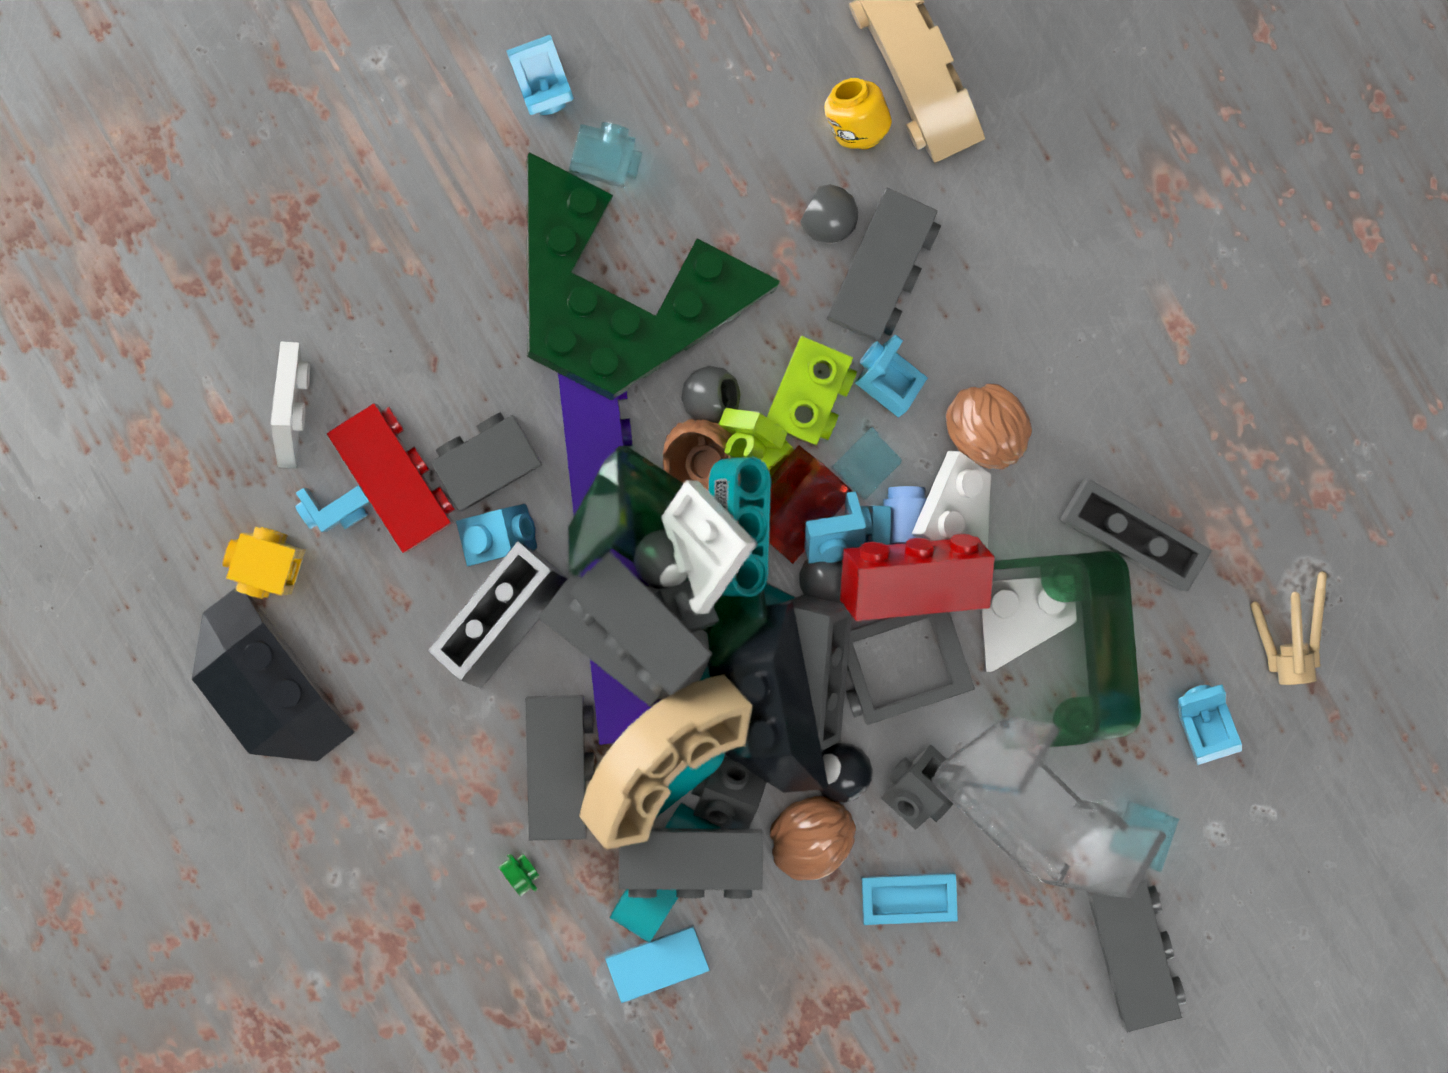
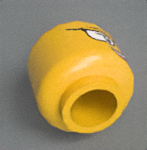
[824,78,892,149]

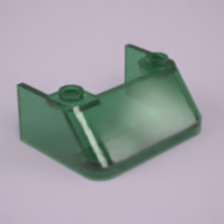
[568,446,767,668]
[994,551,1141,751]

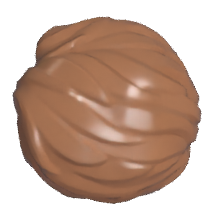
[946,384,1032,469]
[662,419,740,493]
[770,796,856,881]

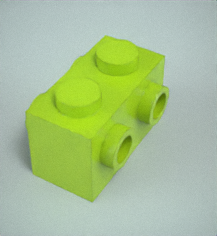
[767,336,857,446]

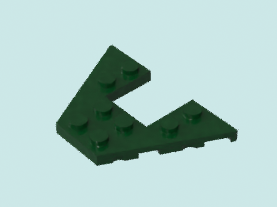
[526,152,780,400]

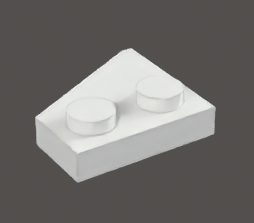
[271,341,310,469]
[912,451,991,548]
[661,480,757,614]
[980,575,1077,672]

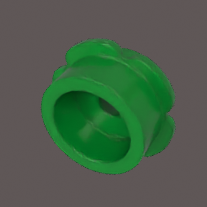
[498,854,540,897]

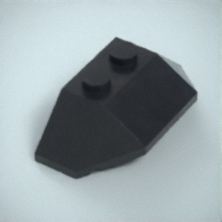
[192,588,355,762]
[707,602,829,793]

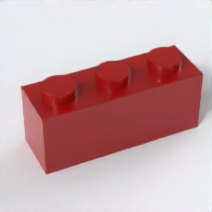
[326,403,455,553]
[840,534,995,621]

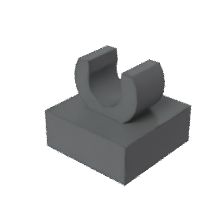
[654,580,719,633]

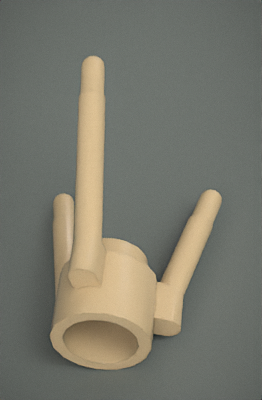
[1250,571,1327,685]

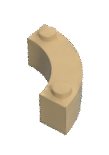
[849,0,985,163]
[580,675,752,850]

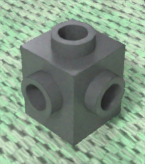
[881,744,965,830]
[691,756,767,829]

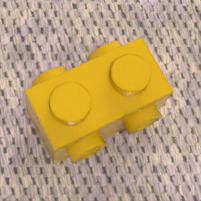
[222,526,306,599]

